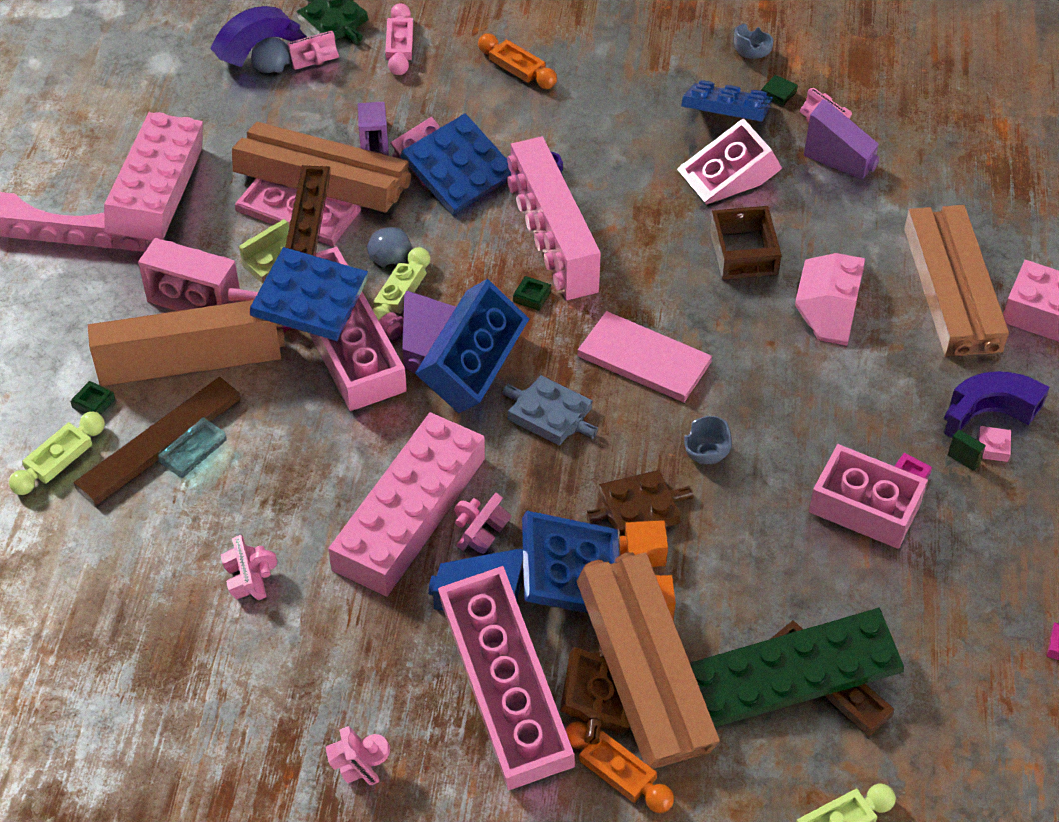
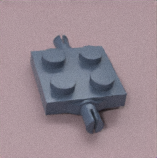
[503,375,598,446]

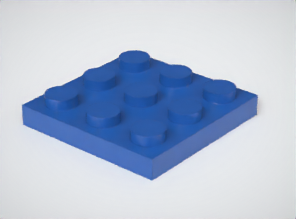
[681,80,773,121]
[400,113,511,216]
[250,247,368,341]
[522,511,619,613]

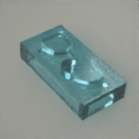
[158,417,227,479]

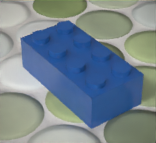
[415,279,529,414]

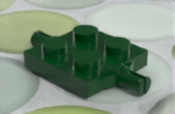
[296,0,369,44]

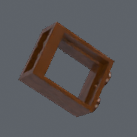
[710,206,782,280]

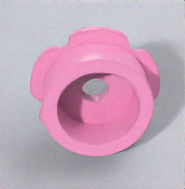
[379,312,404,340]

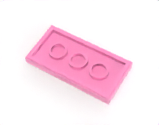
[235,178,361,247]
[577,311,712,403]

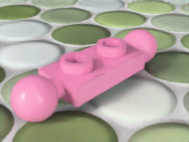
[385,3,413,75]

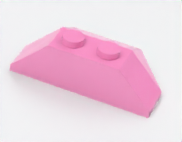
[795,253,865,346]

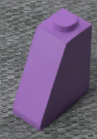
[804,99,880,180]
[358,102,389,156]
[403,291,456,373]

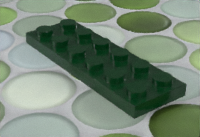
[690,607,904,727]

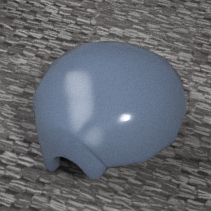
[733,24,774,59]
[251,37,292,73]
[367,227,413,268]
[684,416,732,464]

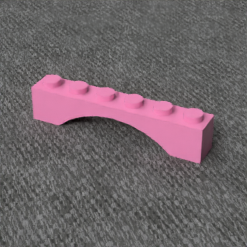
[0,192,152,252]

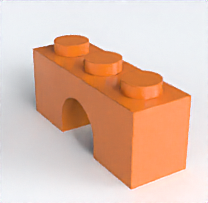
[619,520,676,621]

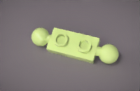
[372,247,430,321]
[9,411,105,495]
[796,783,896,822]

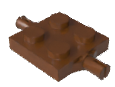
[586,470,693,537]
[560,646,630,745]

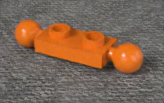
[478,33,557,89]
[565,721,674,813]

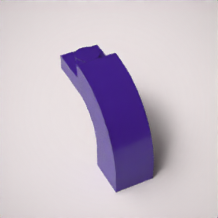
[210,6,307,67]
[944,371,1050,438]

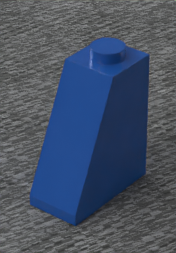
[428,549,524,611]

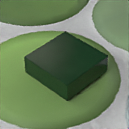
[761,75,798,106]
[513,276,552,311]
[70,381,115,415]
[947,430,986,471]

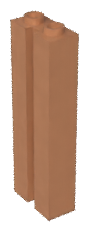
[232,122,411,213]
[904,205,1009,357]
[88,300,285,386]
[576,552,720,769]

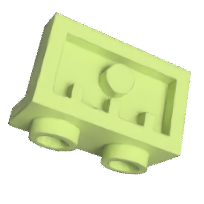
[239,219,289,284]

